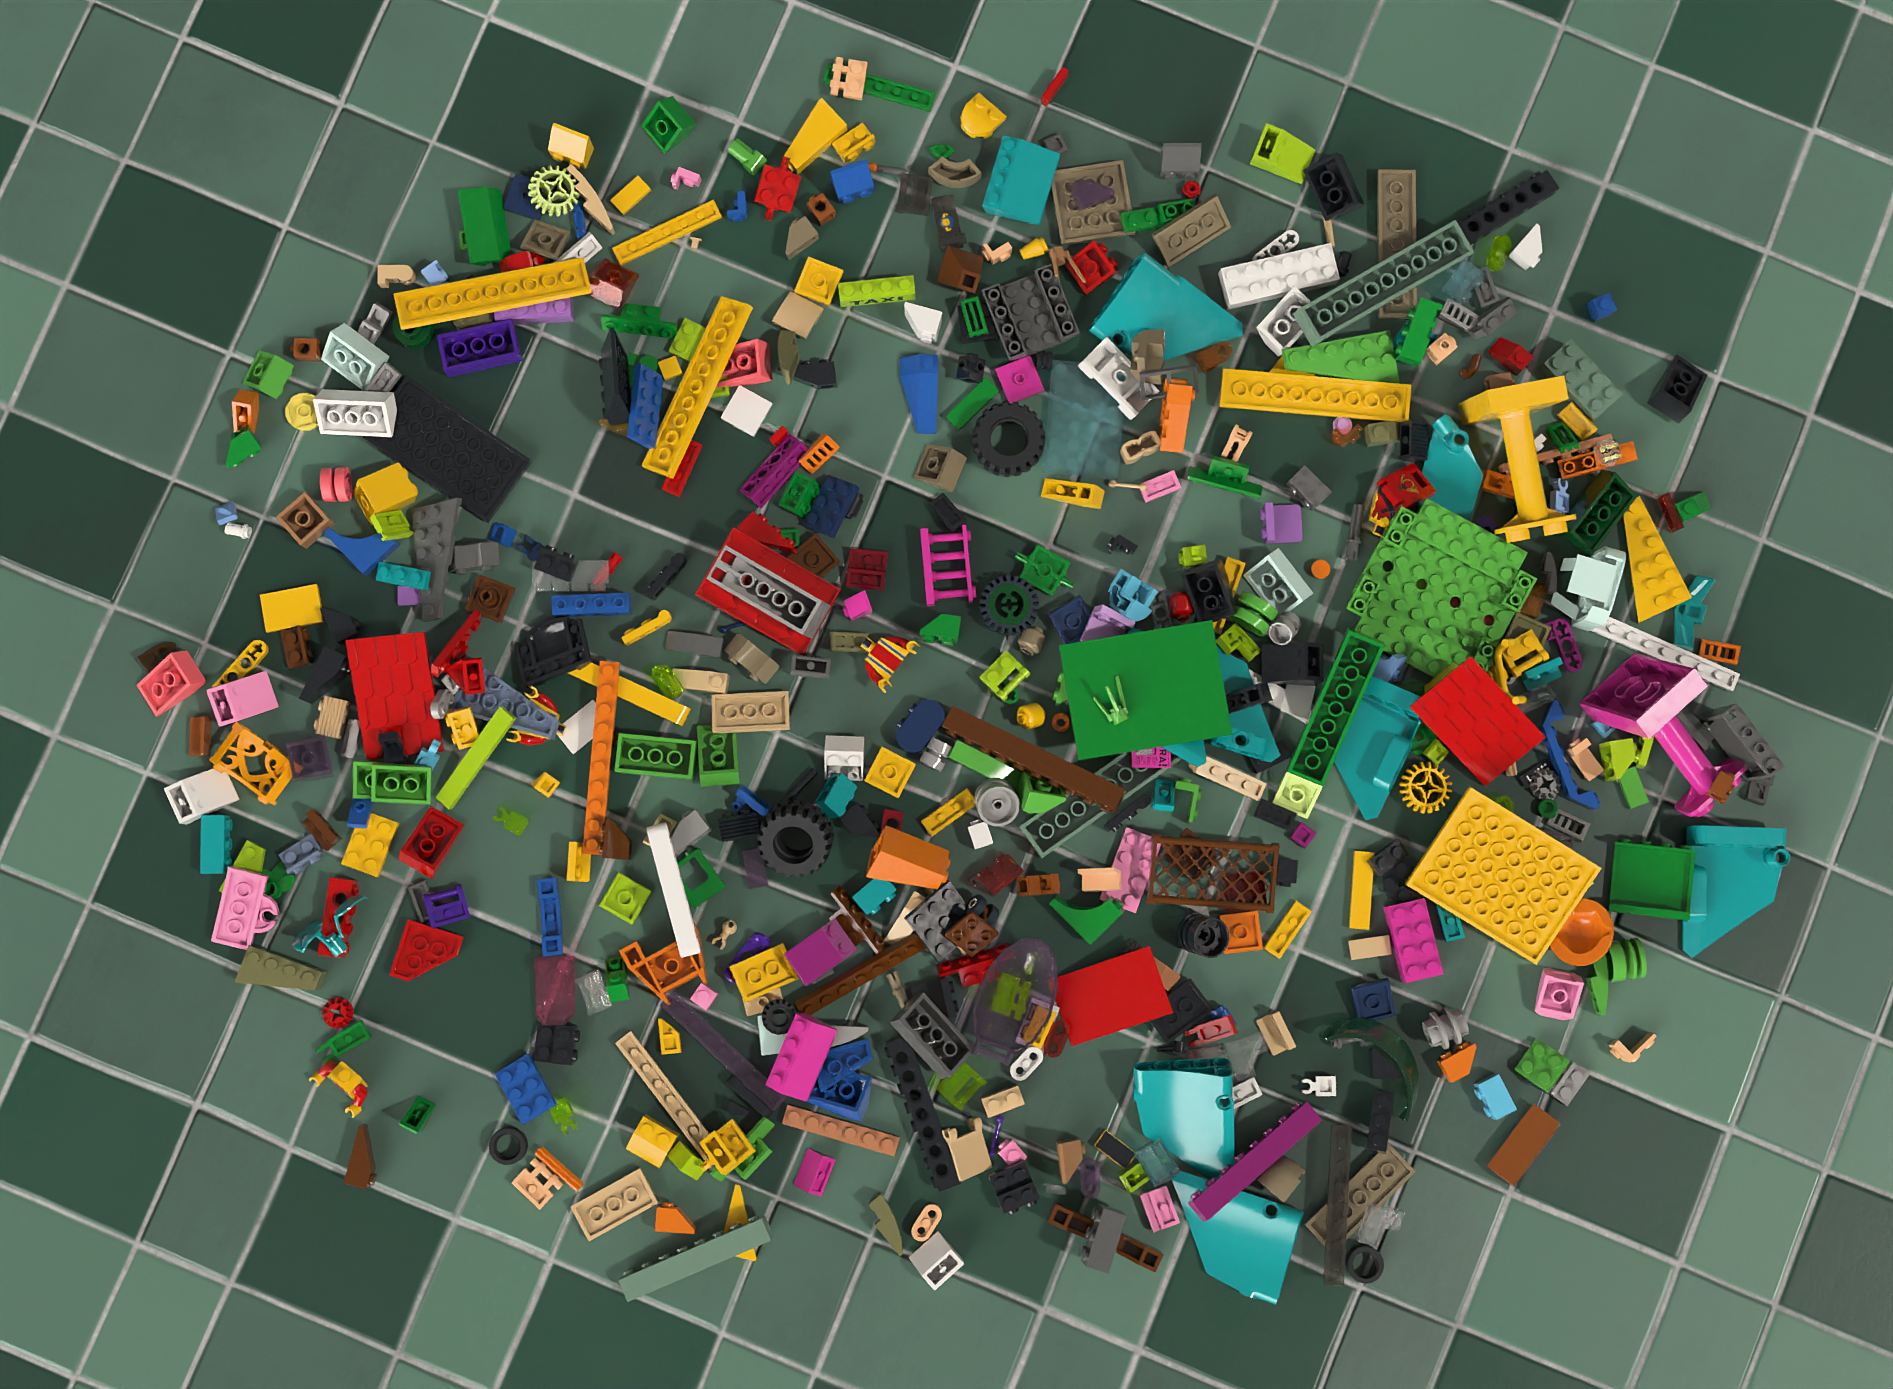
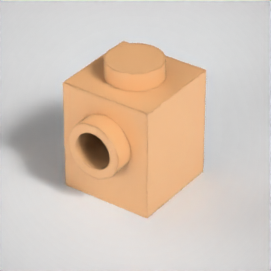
[1425,333,1458,365]

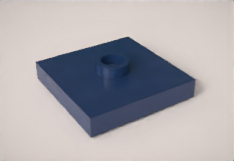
[503,173,547,221]
[1047,595,1091,644]
[1350,978,1396,1025]

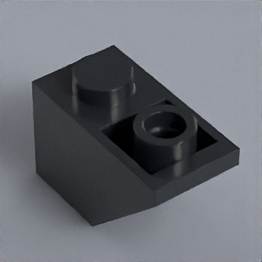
[839,803,881,837]

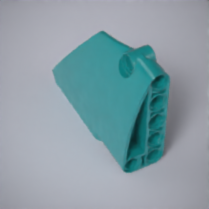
[1088,253,1243,361]
[1682,826,1790,958]

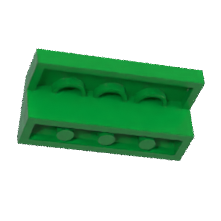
[458,187,512,266]

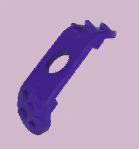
[724,932,771,984]

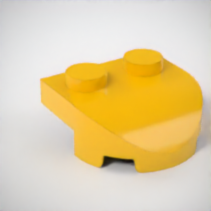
[960,93,1007,139]

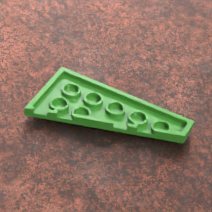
[1282,330,1400,384]

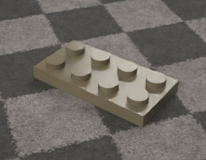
[1151,194,1231,267]

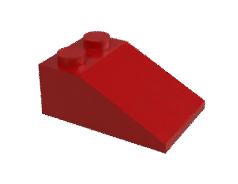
[399,806,464,879]

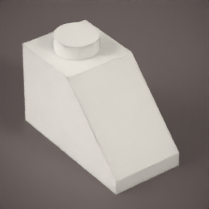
[1508,224,1542,271]

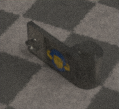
[931,195,967,252]

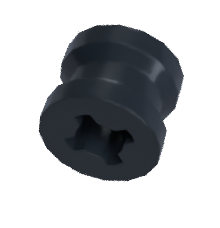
[1036,351,1052,370]

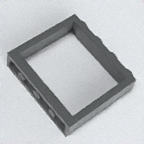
[1699,703,1785,782]

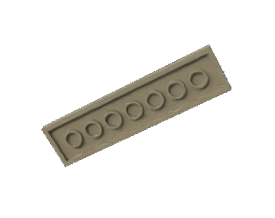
[1377,169,1417,319]

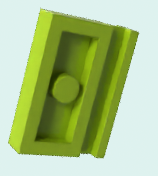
[668,318,706,362]
[370,510,414,541]

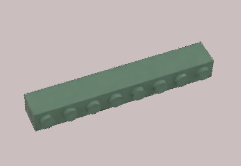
[618,1215,774,1302]

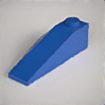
[900,354,938,434]

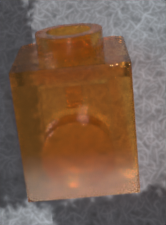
[1331,424,1363,447]

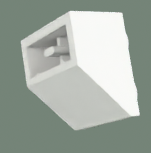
[824,735,864,781]
[909,1231,964,1291]

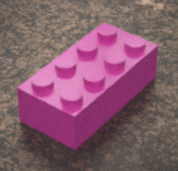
[1383,898,1443,983]

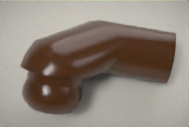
[1459,354,1482,379]

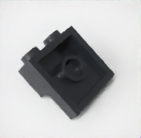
[533,1022,580,1066]
[988,1159,1040,1214]

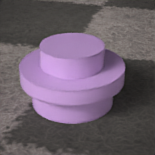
[1333,417,1352,435]

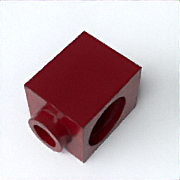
[881,809,904,833]

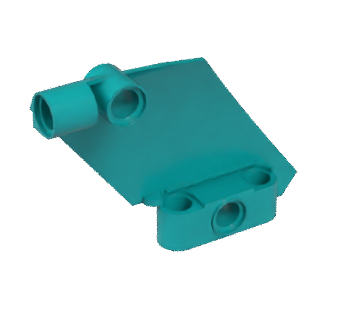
[1415,413,1484,521]
[1210,647,1281,763]

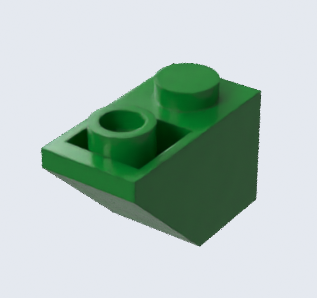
[226,425,261,468]
[605,956,630,1003]

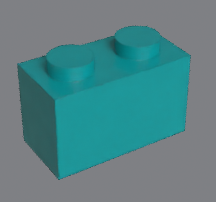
[813,772,857,819]
[852,879,896,915]

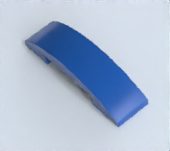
[537,877,563,957]

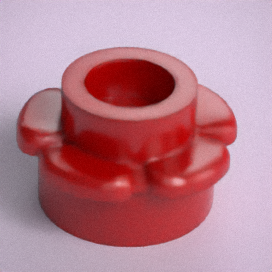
[1182,180,1201,199]

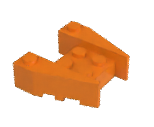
[1158,377,1195,453]
[619,918,708,1005]

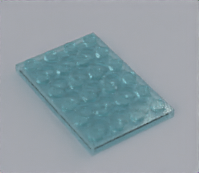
[1042,360,1124,480]

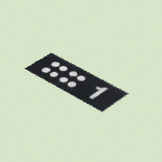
[1519,758,1555,789]

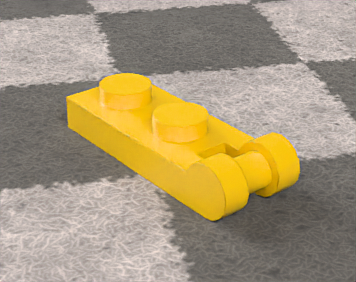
[621,610,672,646]

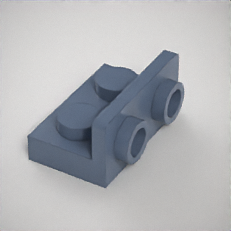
[278,834,325,875]

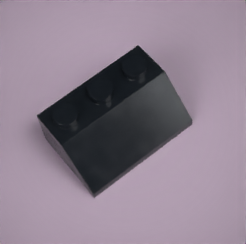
[1303,152,1365,221]

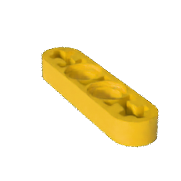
[212,640,269,687]

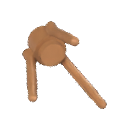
[1049,246,1086,283]

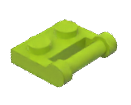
[979,651,1031,701]
[1633,735,1654,769]

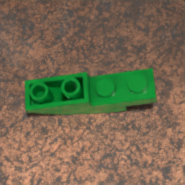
[1120,199,1195,233]

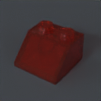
[588,259,639,309]
[978,854,1024,896]

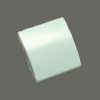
[757,1012,799,1055]

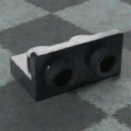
[534,545,579,583]

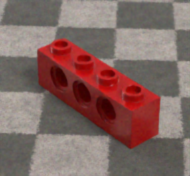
[317,877,359,958]

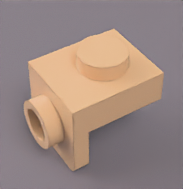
[982,242,1012,265]

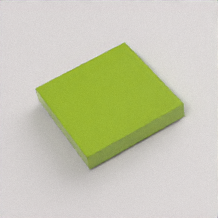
[599,872,652,925]

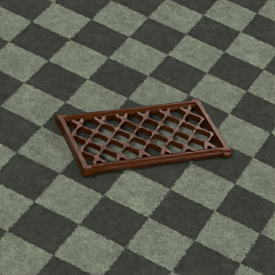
[1146,833,1280,914]

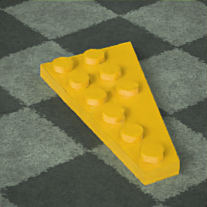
[1623,496,1692,623]

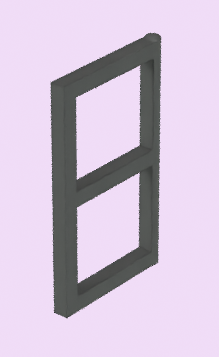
[1139,364,1199,400]

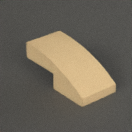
[1348,935,1392,960]

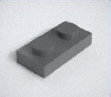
[1469,265,1500,308]

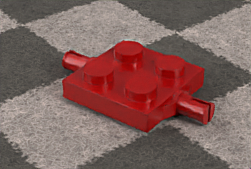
[754,156,801,221]

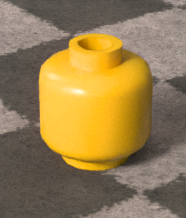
[1017,703,1046,730]

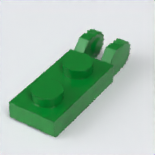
[315,1020,372,1064]

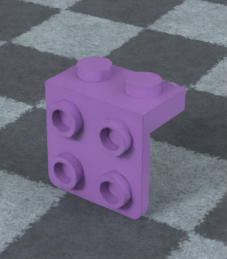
[1260,502,1303,544]

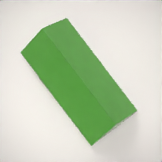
[353,760,434,804]

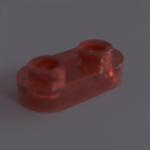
[1043,1019,1070,1058]

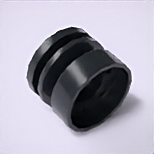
[1178,913,1229,958]

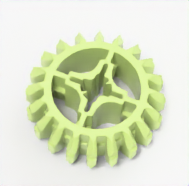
[528,165,580,217]

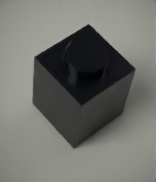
[1276,859,1298,887]

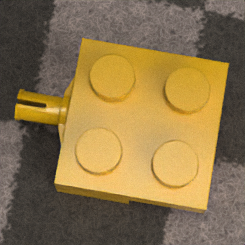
[699,1119,756,1176]

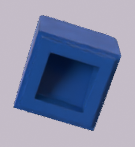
[488,522,517,548]

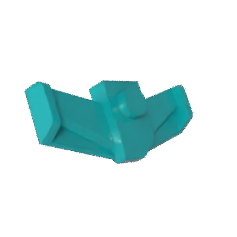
[1673,575,1715,651]

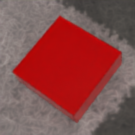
[770,425,788,447]

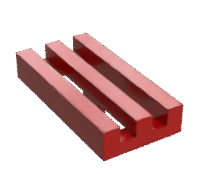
[1041,67,1068,107]

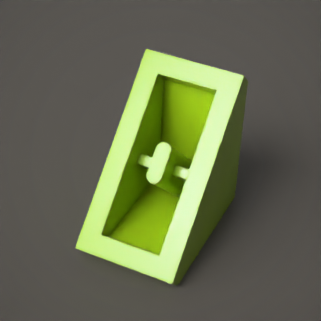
[667,1140,704,1180]
[1117,1160,1153,1194]

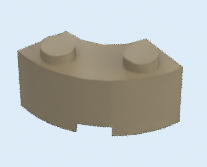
[928,156,981,188]
[724,633,780,684]

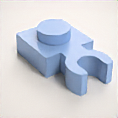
[1550,478,1569,514]

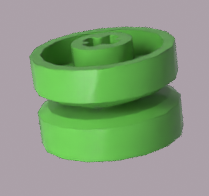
[1229,592,1278,636]

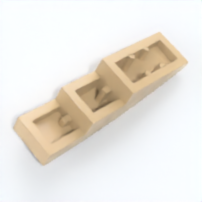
[566,164,615,235]

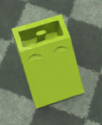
[1250,123,1315,184]

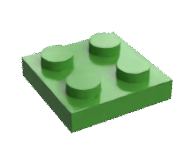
[1514,1038,1570,1093]

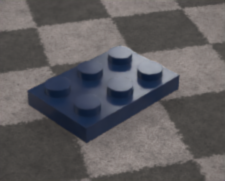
[803,475,860,538]

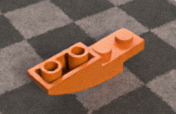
[1557,441,1638,480]

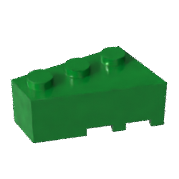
[1395,297,1443,367]

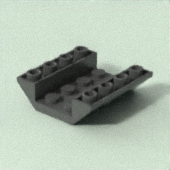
[982,264,1080,360]

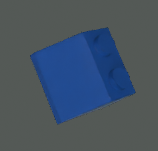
[830,159,874,204]

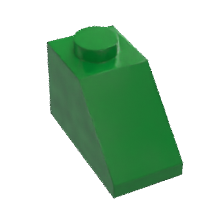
[1669,492,1712,525]

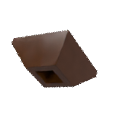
[936,245,983,293]
[600,819,632,861]

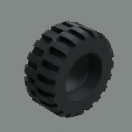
[972,401,1045,477]
[757,800,834,877]

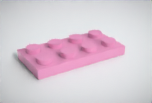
[1099,827,1161,913]

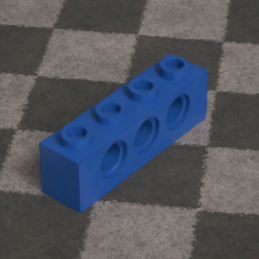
[552,593,632,618]

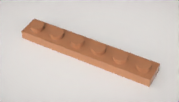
[1498,433,1613,475]
[782,1104,900,1156]

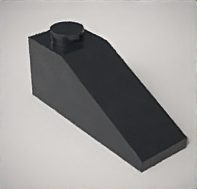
[1226,682,1273,714]

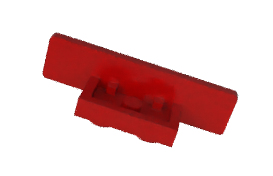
[936,943,1014,988]

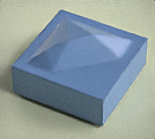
[215,501,238,525]

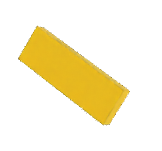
[921,788,976,837]
[1263,900,1312,959]

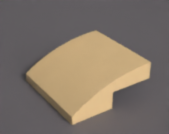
[772,291,824,340]

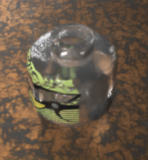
[1593,438,1621,468]

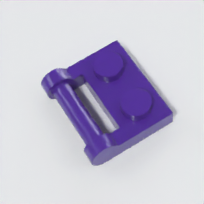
[422,884,470,928]

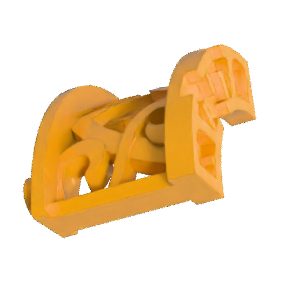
[209,721,302,806]

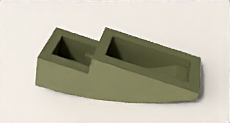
[778,330,800,385]
[868,1193,903,1256]

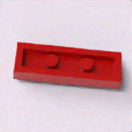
[662,440,703,498]

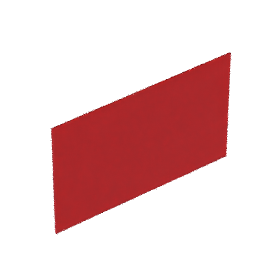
[1049,946,1173,1046]

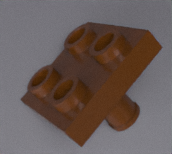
[465,574,516,624]

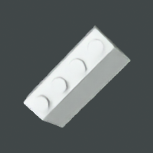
[313,389,397,437]

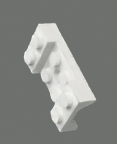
[1078,337,1160,420]

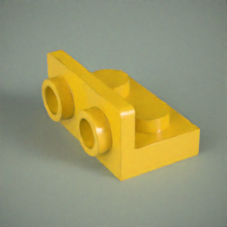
[832,122,876,163]
[445,706,480,750]
[567,842,591,882]

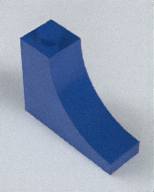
[323,528,400,576]

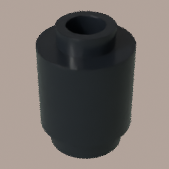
[845,492,864,520]

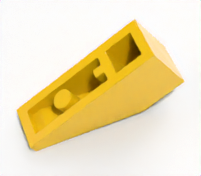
[1041,478,1105,509]

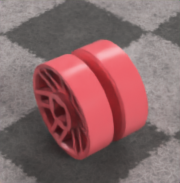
[320,467,353,503]

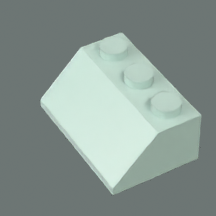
[321,323,389,391]
[1243,548,1313,619]

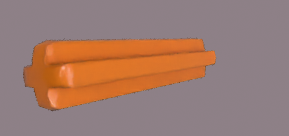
[535,1146,583,1191]

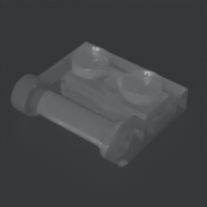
[575,970,612,1016]

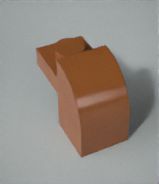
[1017,874,1060,896]

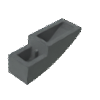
[665,631,724,659]

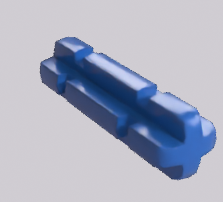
[572,202,587,239]

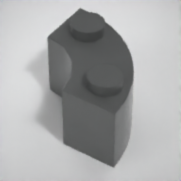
[448,542,500,575]

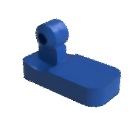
[731,785,772,816]

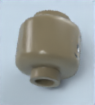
[1018,626,1046,656]

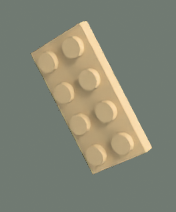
[711,691,790,734]
[571,1168,659,1241]

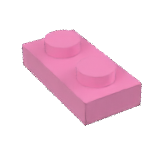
[1139,470,1181,503]

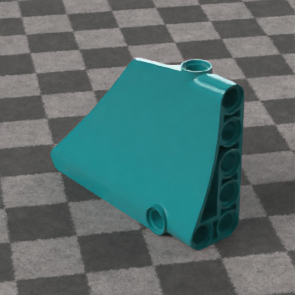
[1133,1058,1234,1179]

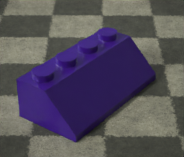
[437,319,523,378]

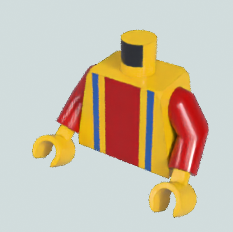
[861,636,920,693]
[507,685,567,746]
[309,1060,368,1118]

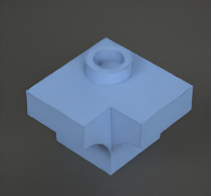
[1372,653,1408,683]

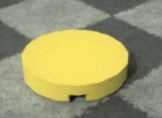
[285,393,319,431]

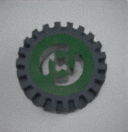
[980,575,1039,636]

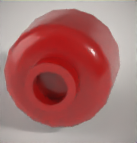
[1168,592,1194,622]

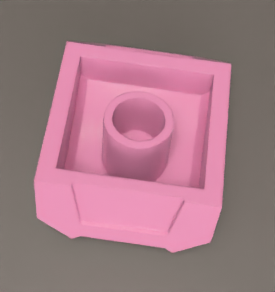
[1535,967,1584,1020]

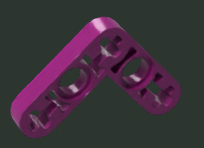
[1545,619,1583,673]

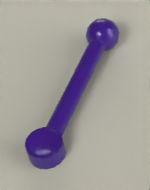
[990,1115,1004,1156]

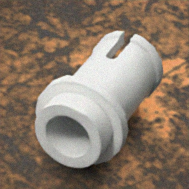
[225,522,252,539]

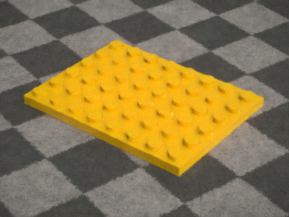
[1405,786,1602,965]

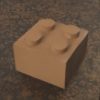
[276,492,335,549]

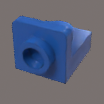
[727,191,748,222]

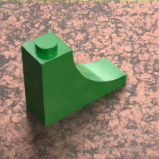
[1049,895,1125,945]

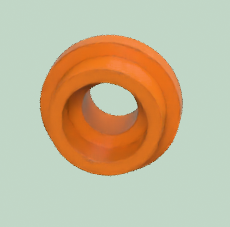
[1052,713,1071,732]

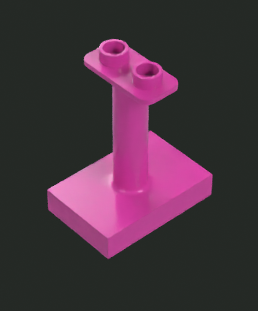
[1579,653,1747,817]

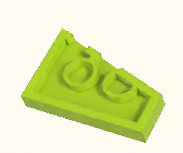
[219,840,266,893]

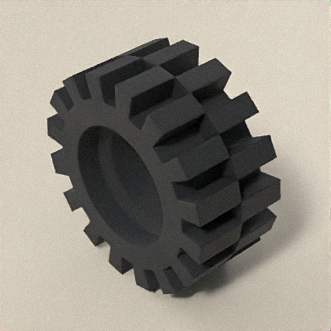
[762,999,796,1035]

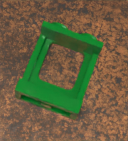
[677,848,727,909]

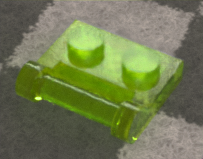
[935,1062,987,1111]

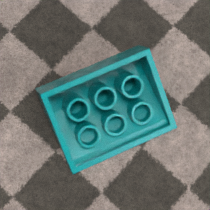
[982,135,1060,225]

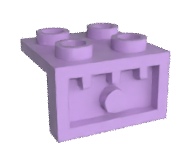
[1080,605,1135,642]

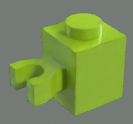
[1178,544,1208,569]

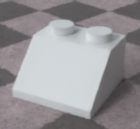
[904,302,942,344]

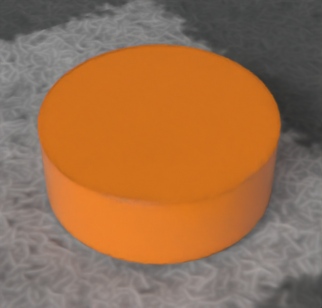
[1310,560,1330,579]

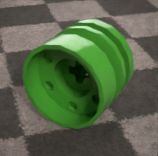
[1606,938,1647,982]

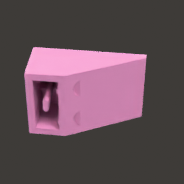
[206,670,279,727]

